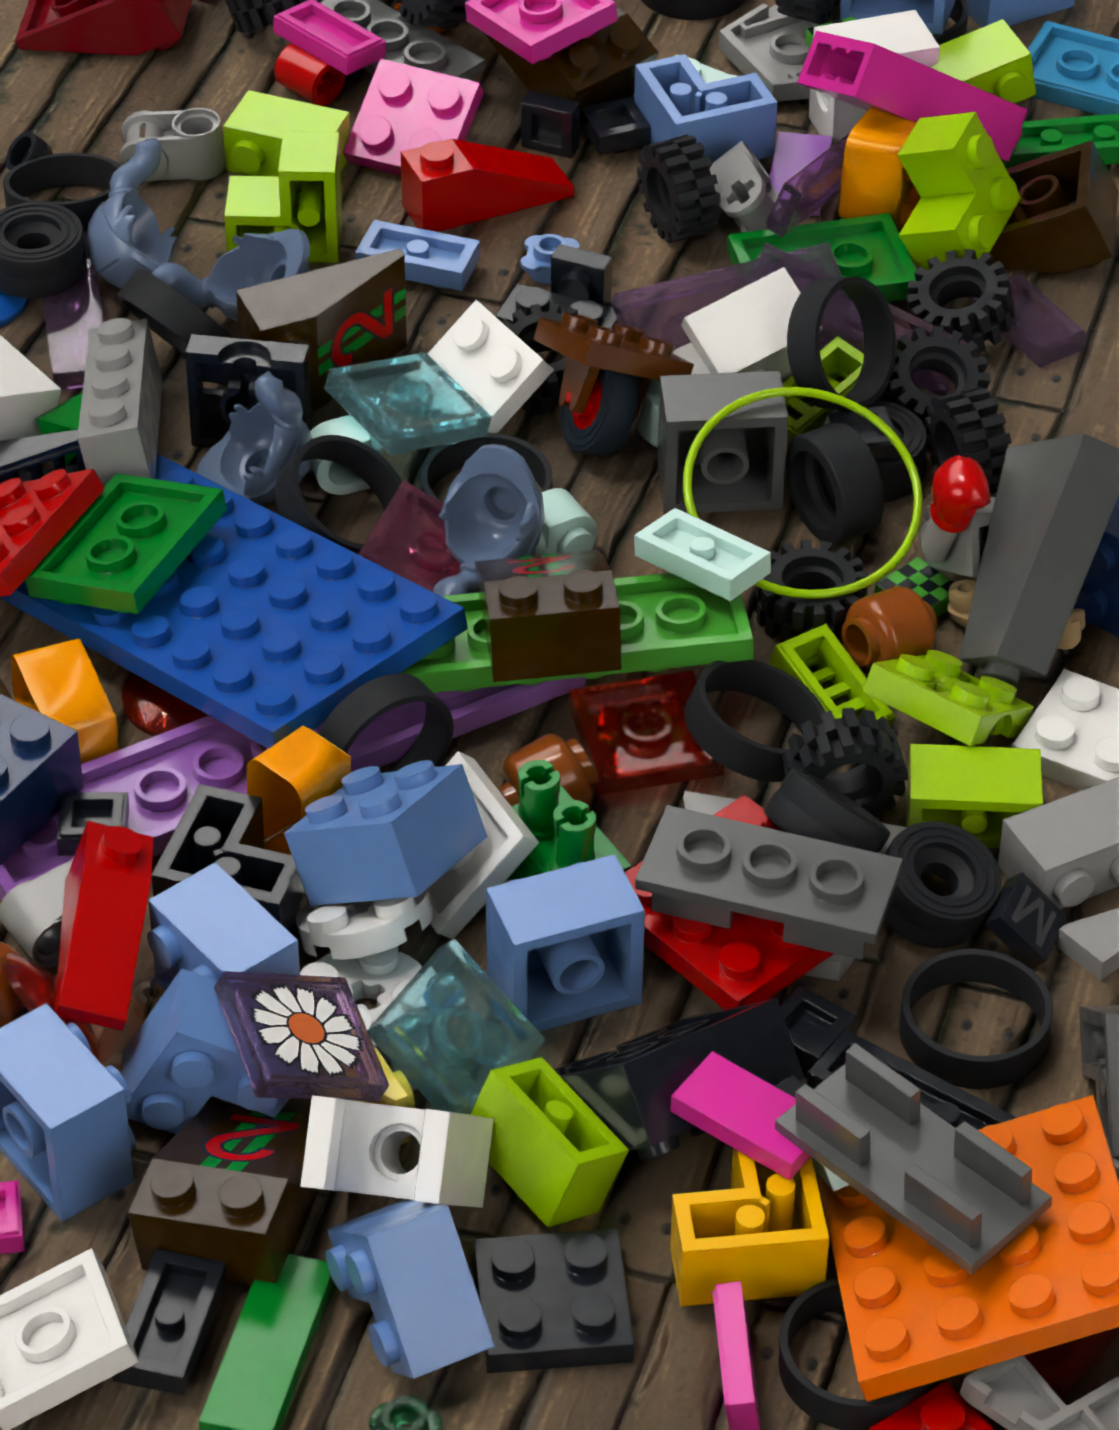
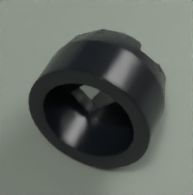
[6,131,54,170]

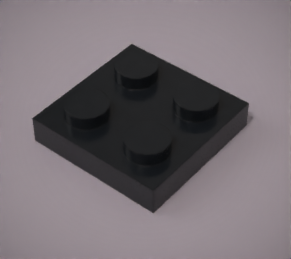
[474,1228,634,1373]

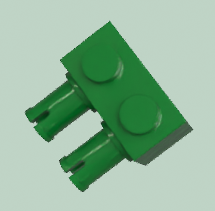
[506,760,632,881]

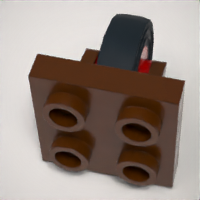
[533,312,694,456]

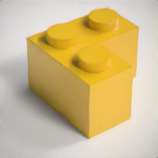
[670,1148,829,1307]

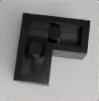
[151,784,305,936]

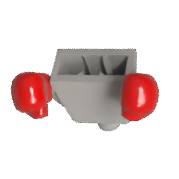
[918,455,996,577]

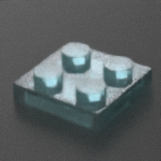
[325,352,492,455]
[366,939,545,1115]

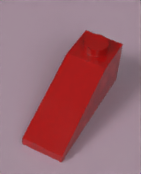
[401,139,575,232]
[55,821,154,1031]

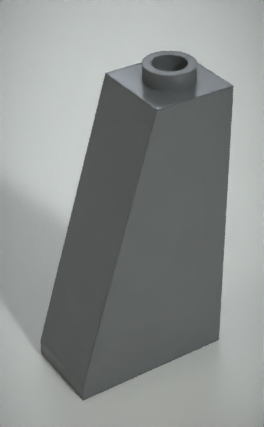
[959,433,1119,685]

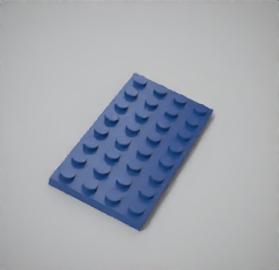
[0,454,468,748]

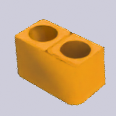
[838,107,921,234]
[11,638,119,764]
[247,726,351,855]

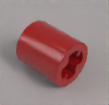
[274,43,345,106]

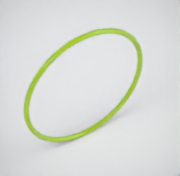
[683,387,923,599]

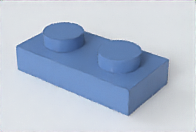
[355,220,480,291]

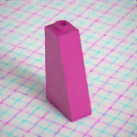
[797,31,1028,162]

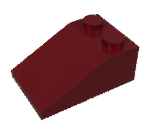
[15,0,192,56]

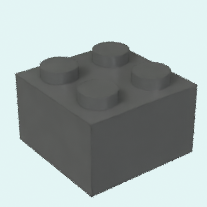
[657,371,788,514]

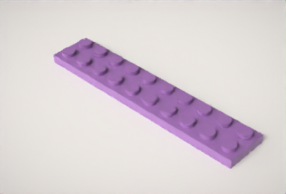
[0,677,586,900]

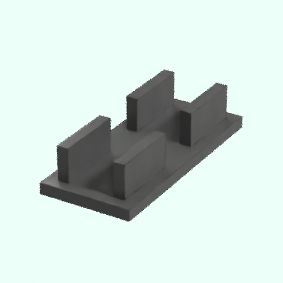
[320,0,486,80]
[635,805,903,960]
[775,1043,1052,1275]

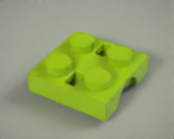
[862,650,1034,746]

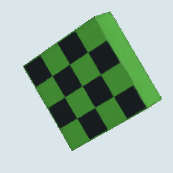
[874,557,954,618]

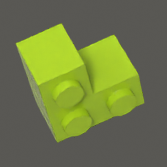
[897,112,1021,271]
[224,131,343,263]

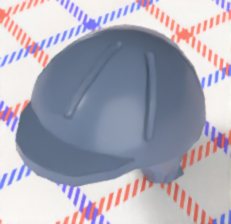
[86,138,177,289]
[152,229,310,323]
[196,371,312,505]
[433,444,545,596]

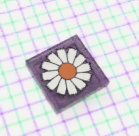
[214,971,389,1101]

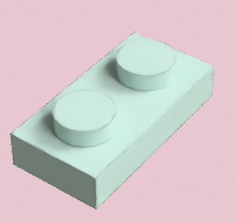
[634,508,771,601]

